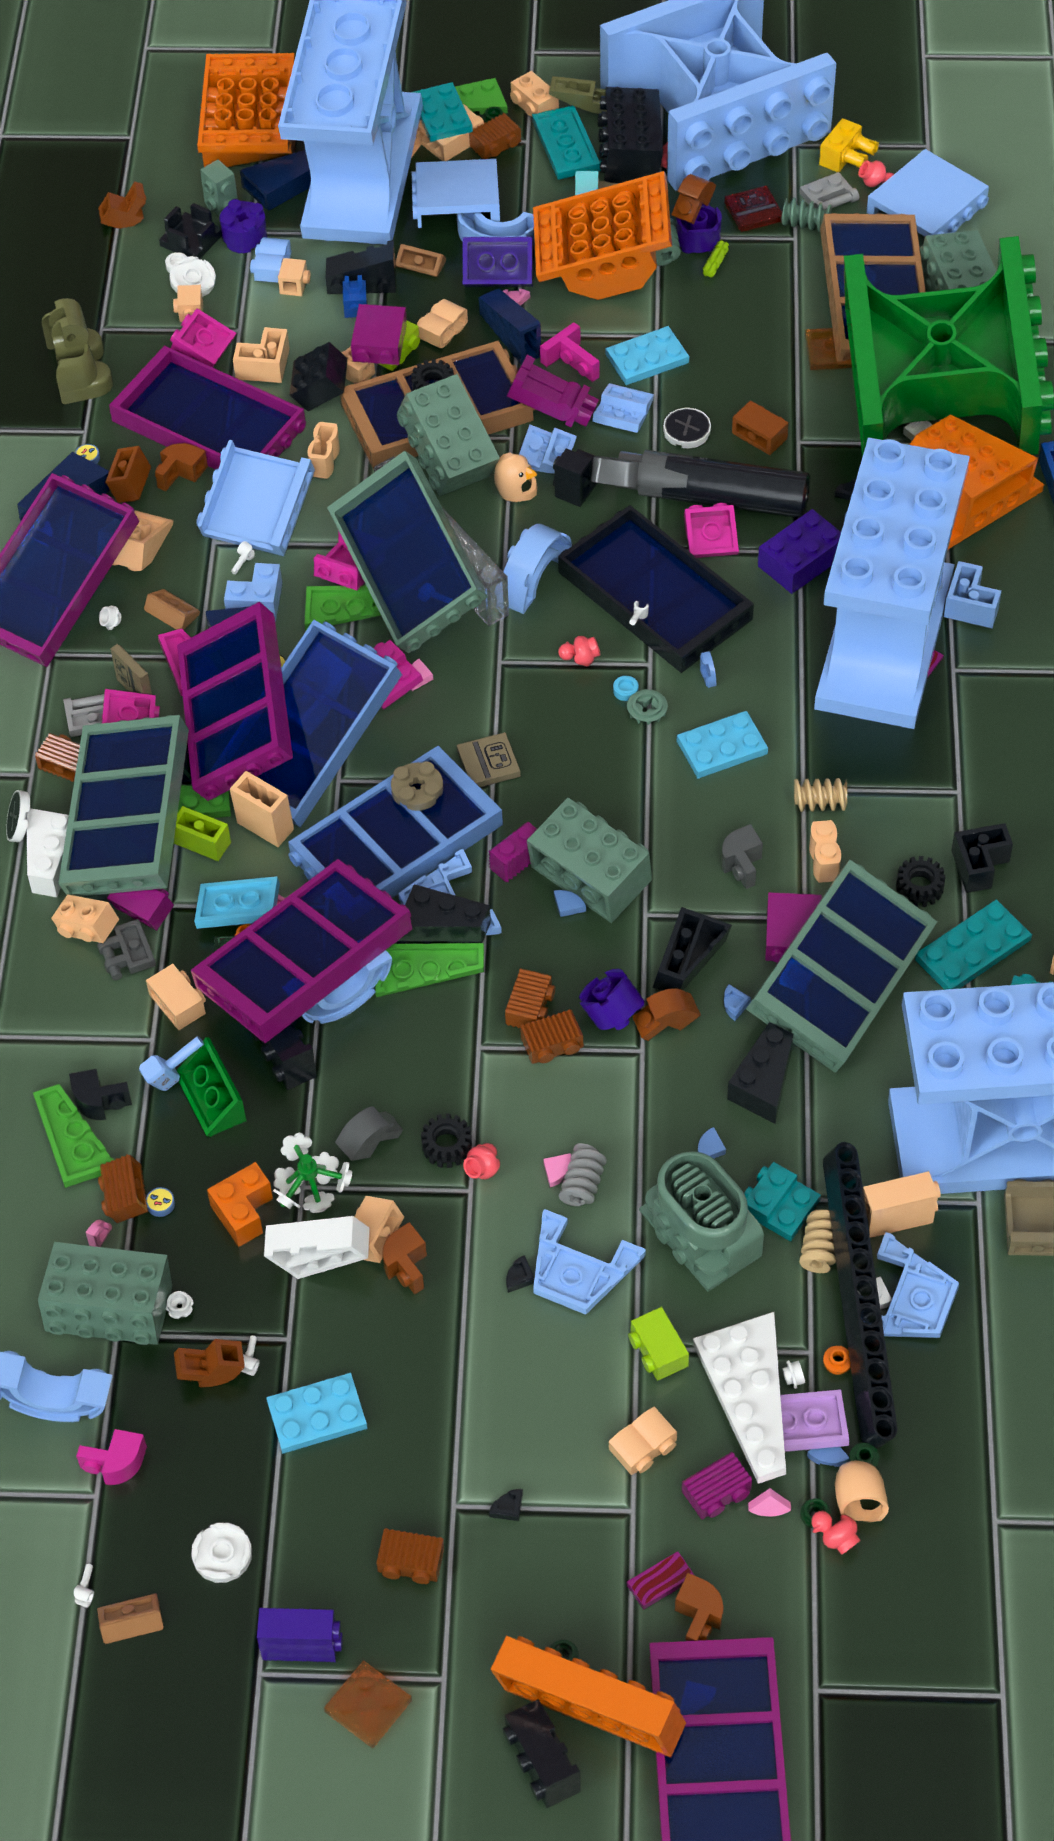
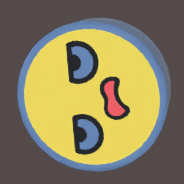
[75,444,100,464]
[146,1187,175,1217]

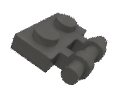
[97,919,156,980]

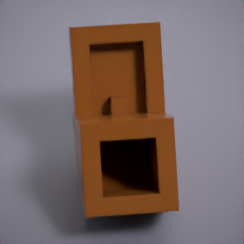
[671,174,717,225]
[99,182,146,228]
[155,443,208,491]
[632,989,701,1041]
[383,1222,427,1294]
[174,1339,245,1387]
[675,1573,723,1641]

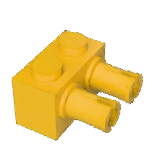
[819,118,879,172]

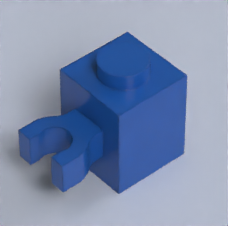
[343,275,367,318]

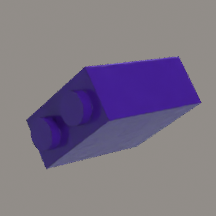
[257,1608,343,1662]

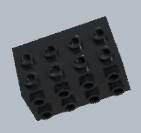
[598,87,663,183]

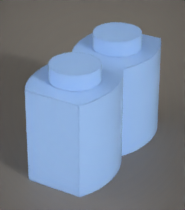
[250,237,291,283]

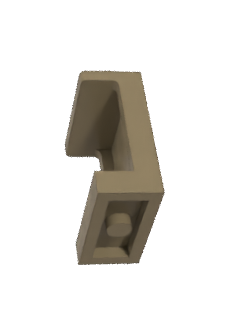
[1004,1179,1054,1256]

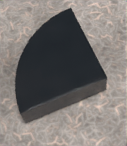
[835,478,857,500]
[506,1255,534,1293]
[489,1489,523,1521]

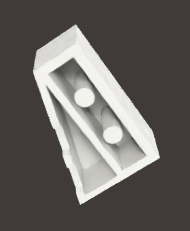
[26,808,69,897]
[264,1216,370,1279]

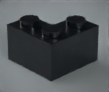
[553,448,598,507]
[951,823,1013,893]

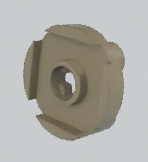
[391,761,443,811]

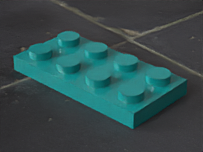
[532,106,600,180]
[915,899,1032,990]

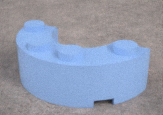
[457,212,535,250]
[496,524,572,614]
[283,941,392,1024]
[0,1351,112,1422]

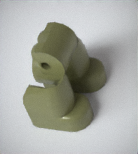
[41,298,113,404]

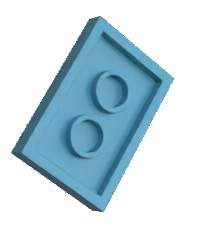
[606,326,689,385]
[677,711,768,779]
[194,876,280,929]
[266,1373,367,1454]

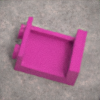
[314,529,386,591]

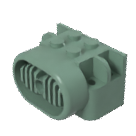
[639,1151,764,1292]

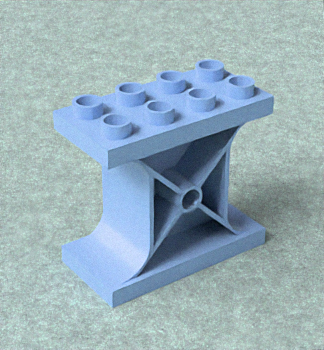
[278,0,423,245]
[600,0,836,191]
[814,437,970,729]
[888,982,1054,1194]

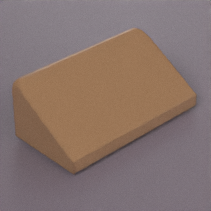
[395,244,446,277]
[144,589,200,630]
[97,1594,164,1644]

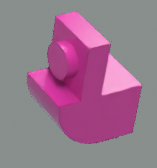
[76,1429,147,1485]

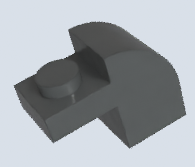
[722,824,763,889]
[335,1106,403,1161]

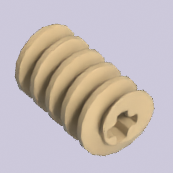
[794,778,847,812]
[799,1210,836,1273]

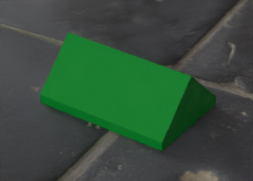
[176,1037,246,1137]

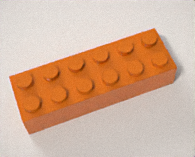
[490,1636,686,1757]

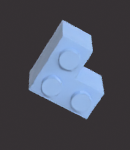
[944,561,1001,628]
[224,563,282,621]

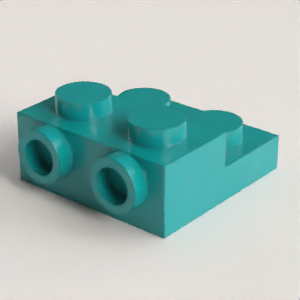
[744,1162,821,1242]

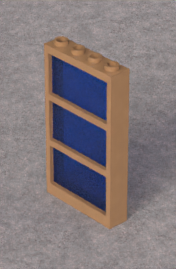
[820,213,926,364]
[340,341,536,470]

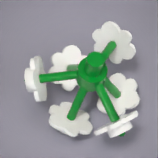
[273,1133,352,1213]

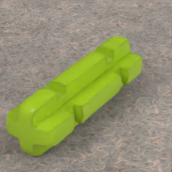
[703,240,729,278]

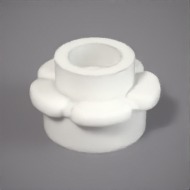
[99,605,121,630]
[166,1291,194,1319]
[782,1360,805,1389]

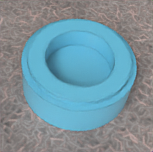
[613,676,639,701]

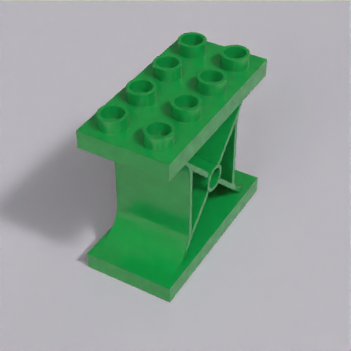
[844,236,1054,457]

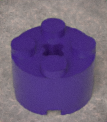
[220,199,267,253]
[676,203,722,254]
[579,969,645,1030]

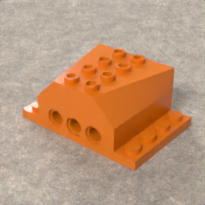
[197,53,295,167]
[533,171,672,300]
[909,414,1044,549]

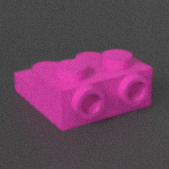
[170,308,236,367]
[684,503,739,558]
[352,640,423,710]
[101,689,160,743]

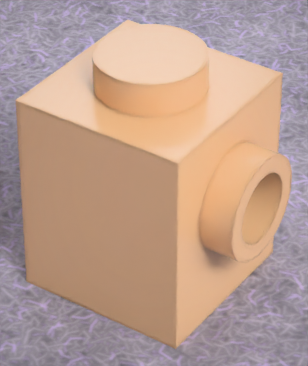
[278,258,310,296]
[173,285,203,322]
[341,346,375,384]

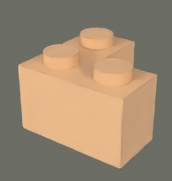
[233,327,290,383]

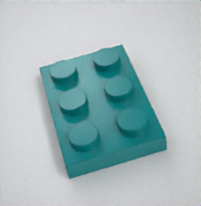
[412,82,473,142]

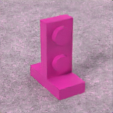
[540,322,599,382]

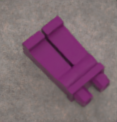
[507,355,599,427]

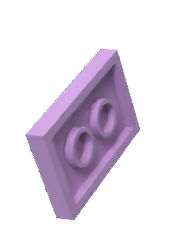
[780,1390,849,1452]

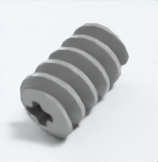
[559,1143,607,1207]

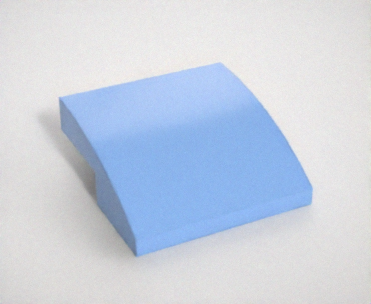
[593,383,654,433]
[519,425,577,474]

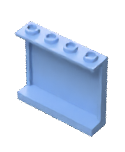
[867,149,989,236]
[412,159,500,228]
[197,440,315,556]

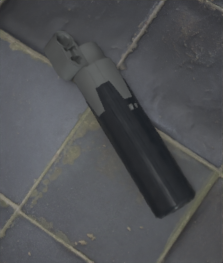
[591,450,810,518]

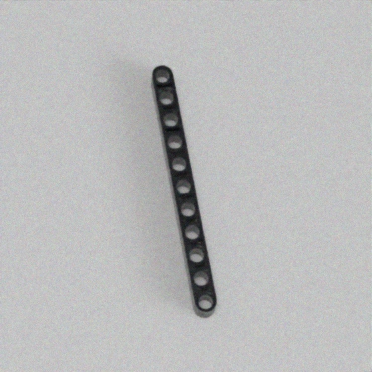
[823,1142,897,1449]

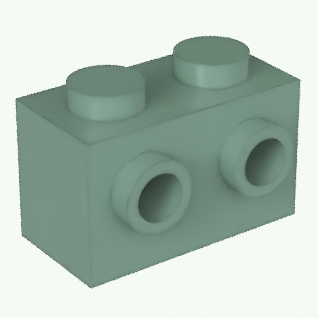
[200,159,238,217]

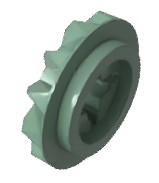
[627,689,668,725]

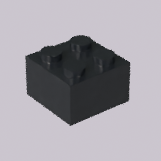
[290,342,348,411]

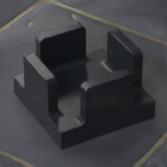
[159,203,222,259]

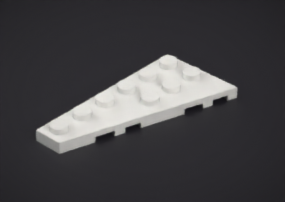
[693,1312,786,1484]

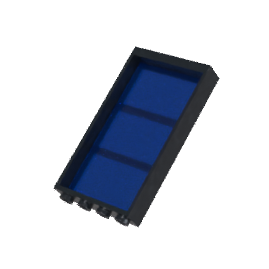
[558,505,754,673]

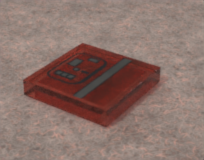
[724,185,782,232]

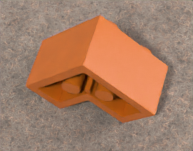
[207,1162,273,1247]

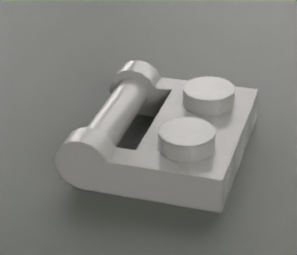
[799,172,859,210]
[63,694,104,737]

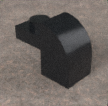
[69,1069,132,1120]

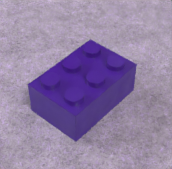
[463,237,533,287]
[758,509,841,594]

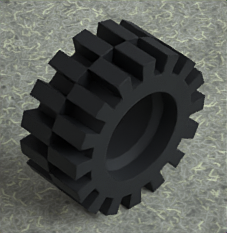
[411,359,454,391]
[896,856,946,907]
[421,1113,472,1168]

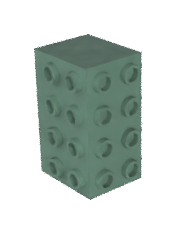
[920,230,997,292]
[397,374,500,496]
[527,798,652,923]
[38,1242,173,1345]

